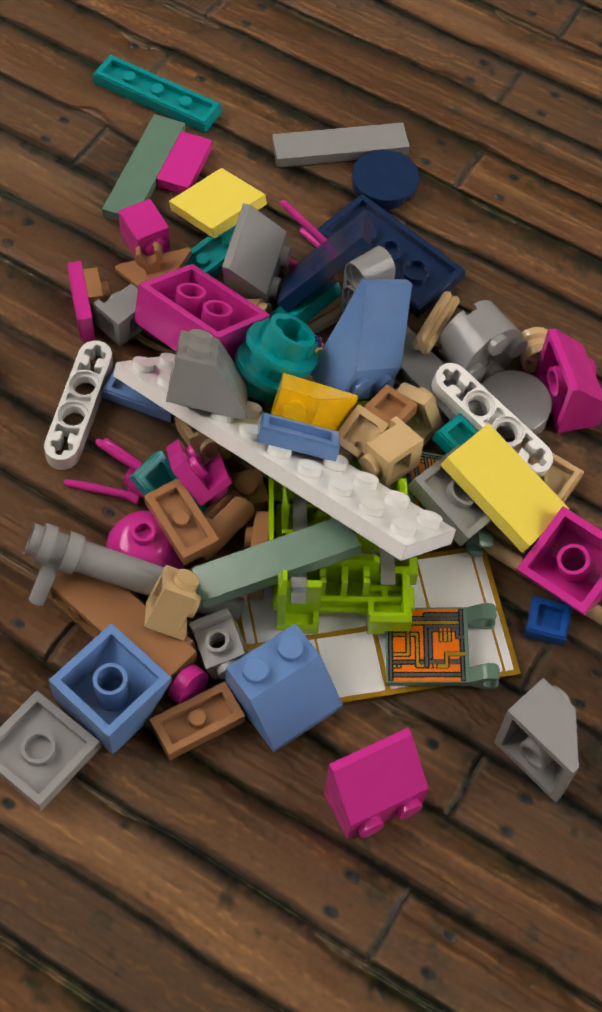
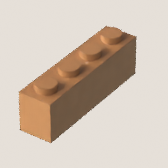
[48,571,197,701]

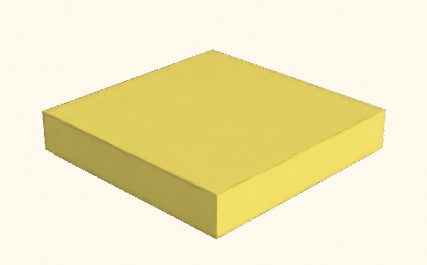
[169,168,267,238]

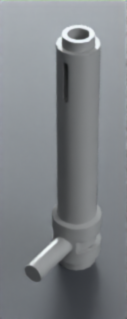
[24,523,245,621]

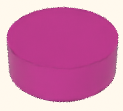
[169,664,209,704]

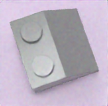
[222,203,292,303]
[166,329,248,420]
[494,678,579,803]

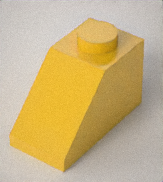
[271,373,358,431]

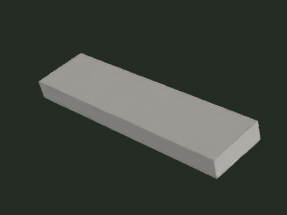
[272,123,410,167]

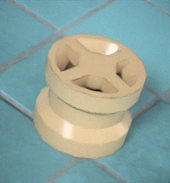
[520,327,548,372]

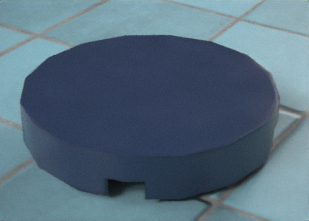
[351,150,420,209]

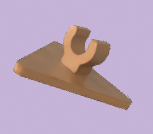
[115,242,192,288]

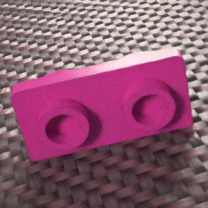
[166,438,233,506]

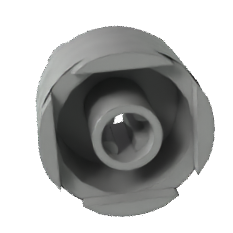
[437,300,528,384]

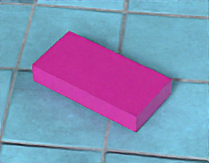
[156,131,213,194]
[67,260,95,342]

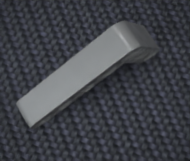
[340,245,483,430]

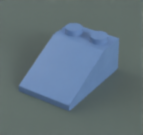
[310,279,412,400]

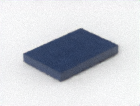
[278,210,373,312]

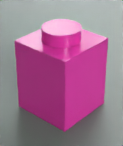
[118,199,170,256]

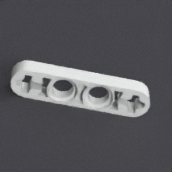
[44,340,113,470]
[431,363,553,478]

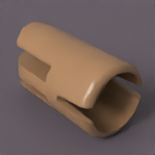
[202,488,255,561]

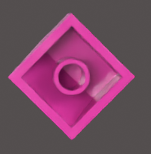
[534,328,602,433]
[516,506,602,616]
[324,728,429,840]

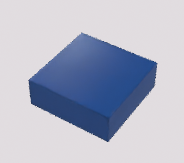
[524,595,572,646]

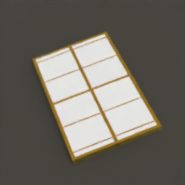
[237,548,521,705]

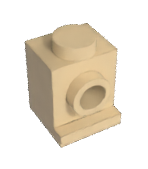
[359,416,424,487]
[144,565,201,641]

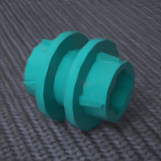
[235,313,318,403]

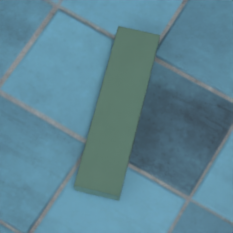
[102,114,186,222]
[192,518,362,609]

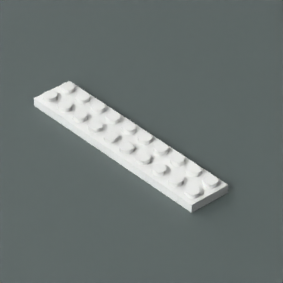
[113,353,456,561]

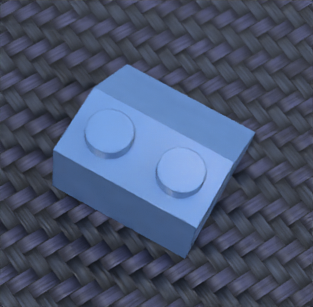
[48,623,172,755]
[226,624,343,753]

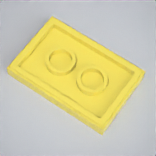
[440,423,569,553]

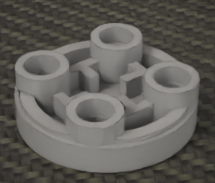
[479,370,552,439]

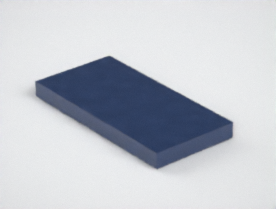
[317,194,466,317]

